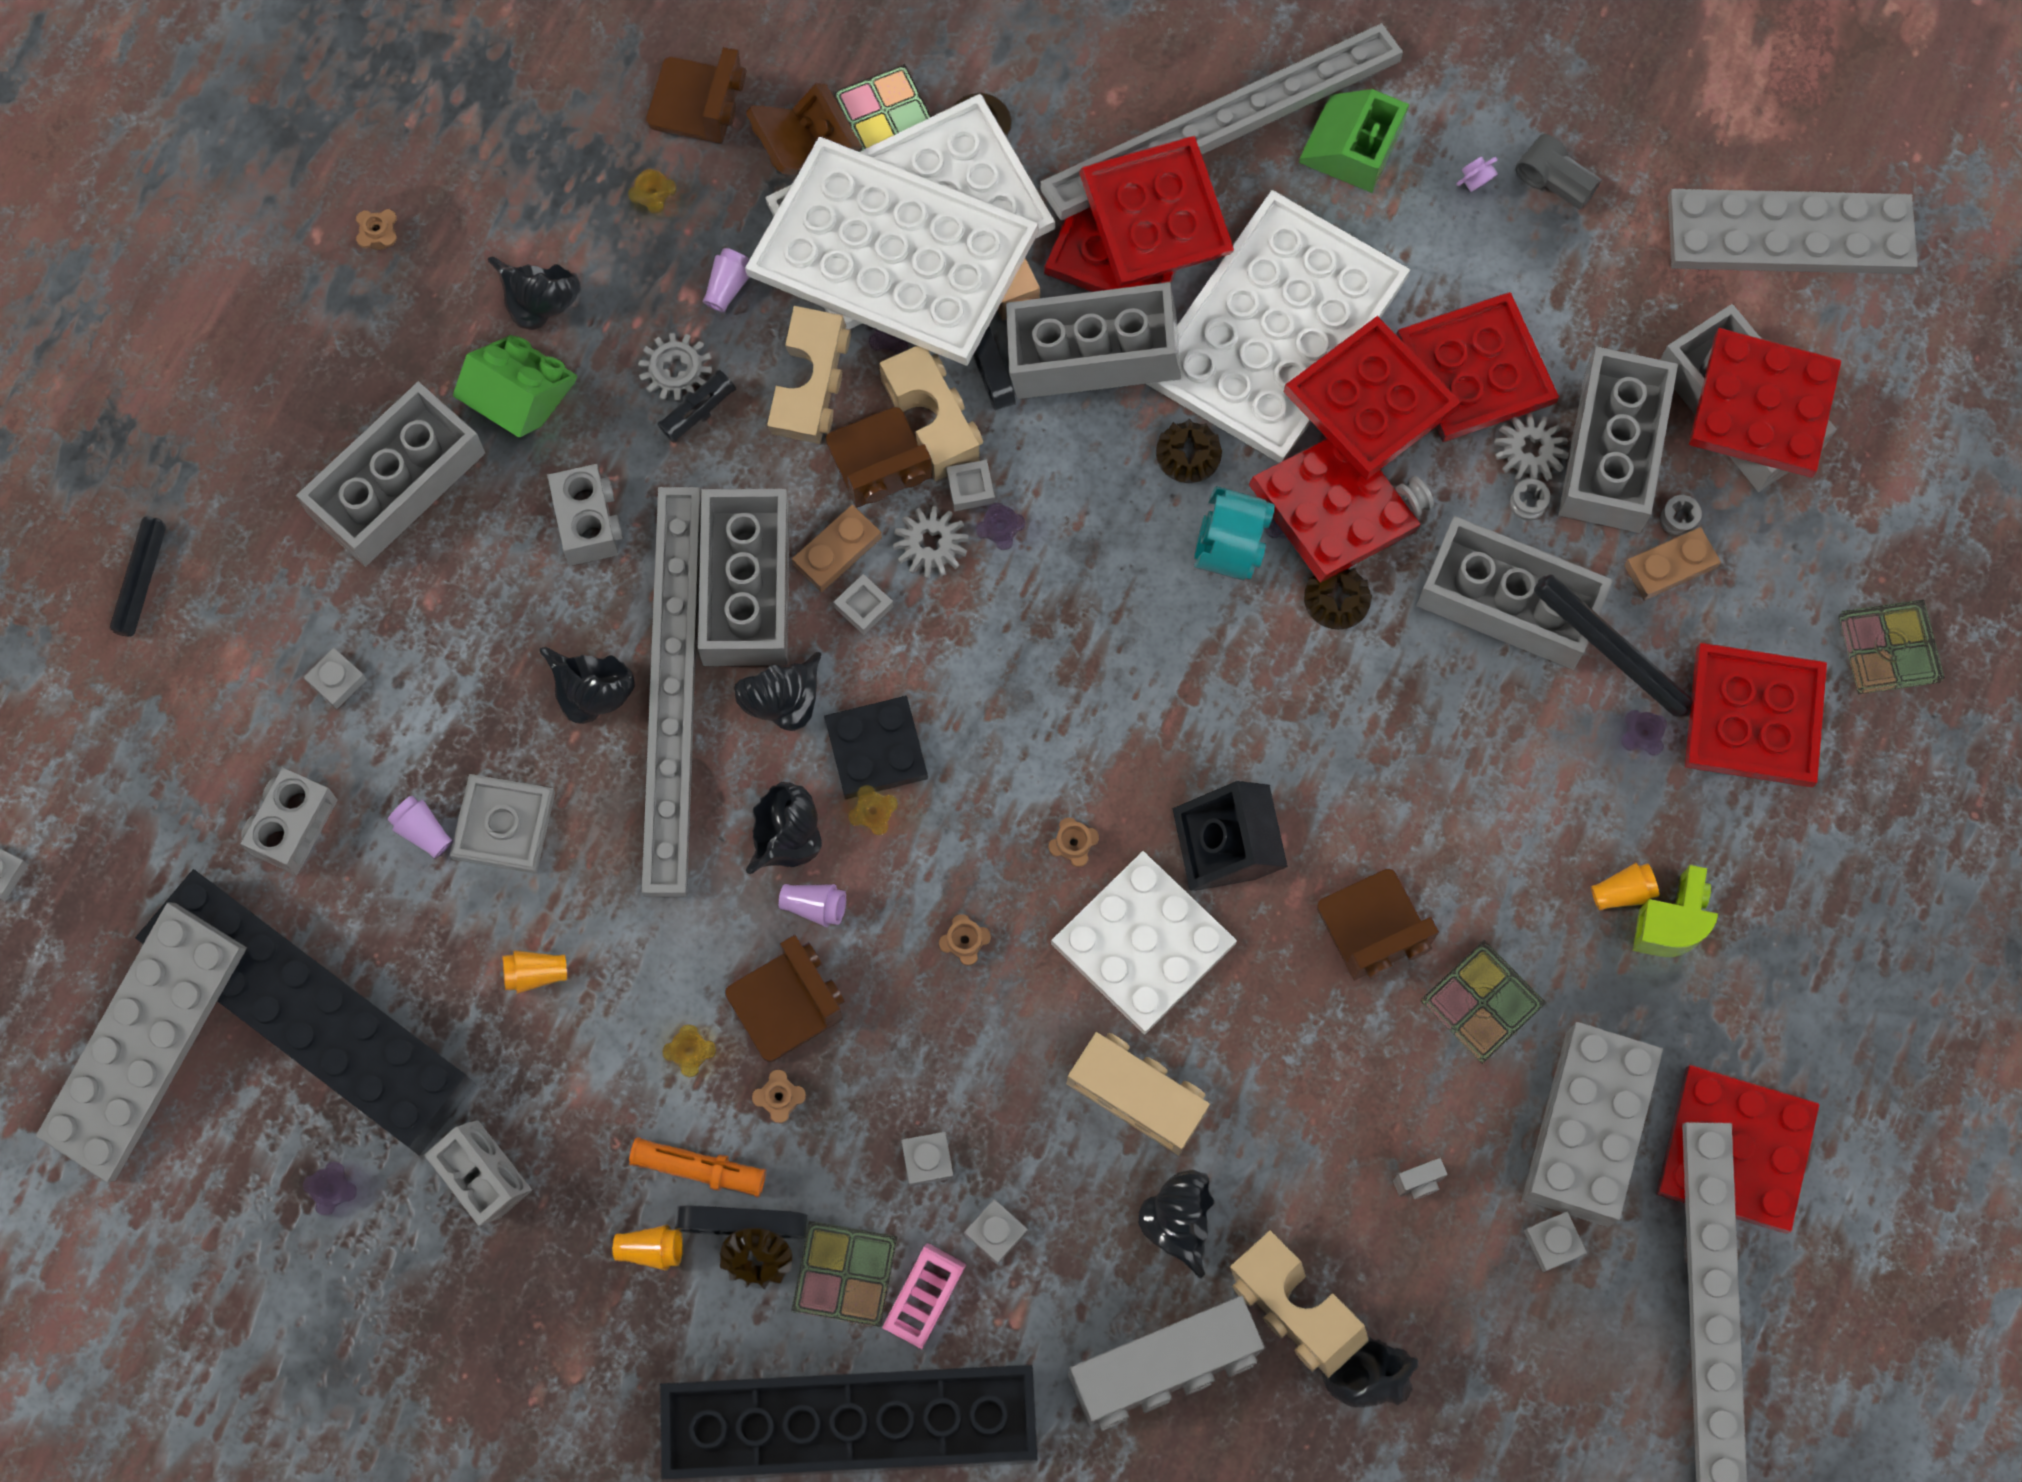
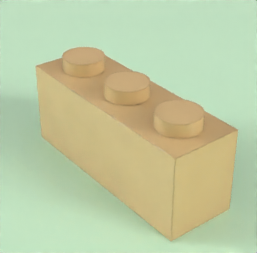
[1066,1032,1210,1156]

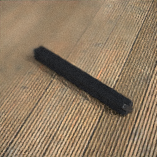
[1534,574,1692,716]

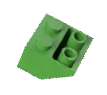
[1299,89,1409,193]
[452,335,578,438]

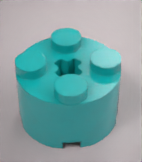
[1194,486,1275,580]

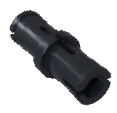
[657,370,736,443]

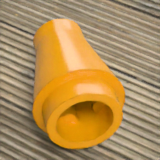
[1590,862,1660,911]
[502,950,567,994]
[612,1225,683,1271]

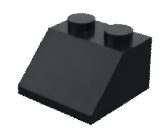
[1172,781,1288,891]

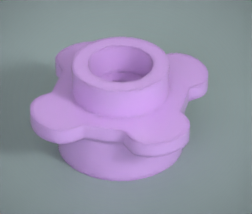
[1456,156,1498,192]

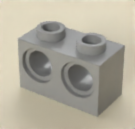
[547,464,623,566]
[240,767,338,876]
[424,1120,532,1226]

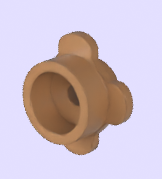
[356,209,397,250]
[1048,817,1099,867]
[939,914,991,966]
[752,1070,806,1124]

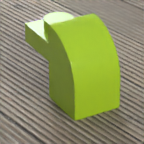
[1633,865,1718,957]

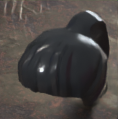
[487,256,581,330]
[539,647,635,724]
[734,652,822,731]
[746,782,822,874]
[1138,1169,1215,1279]
[1322,1337,1418,1408]

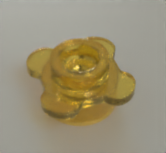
[628,169,676,213]
[848,785,898,835]
[663,1024,716,1078]

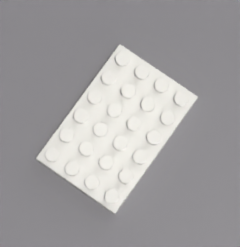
[766,94,1055,329]
[745,137,1039,366]
[1147,190,1410,463]

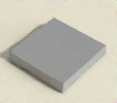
[450,774,556,874]

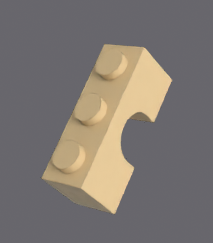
[767,306,851,444]
[879,346,983,482]
[1230,1231,1369,1378]

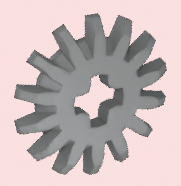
[638,333,712,402]
[1494,413,1569,481]
[893,506,968,578]

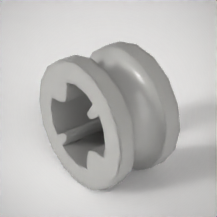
[1395,476,1434,518]
[1509,478,1550,521]
[1660,495,1702,537]

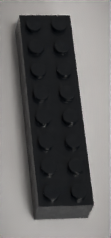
[135,869,476,1156]
[660,1365,1038,1482]

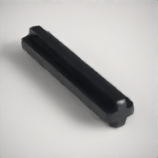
[110,516,166,637]

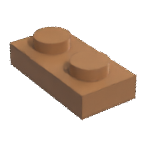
[792,504,882,593]
[1624,527,1721,601]

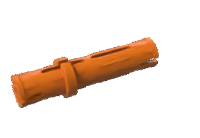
[629,1137,767,1198]

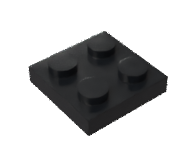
[824,695,928,800]

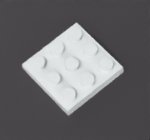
[1051,851,1237,1035]

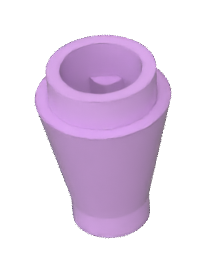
[703,248,750,313]
[388,796,453,859]
[779,884,846,927]

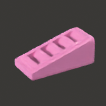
[882,1243,967,1349]

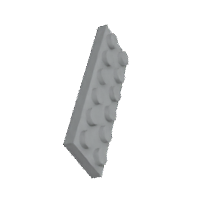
[1668,189,1918,274]
[36,903,247,1182]

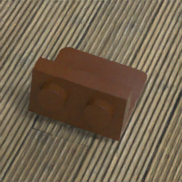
[646,47,746,144]
[746,83,862,175]
[826,407,932,508]
[1317,869,1439,981]
[725,935,845,1062]

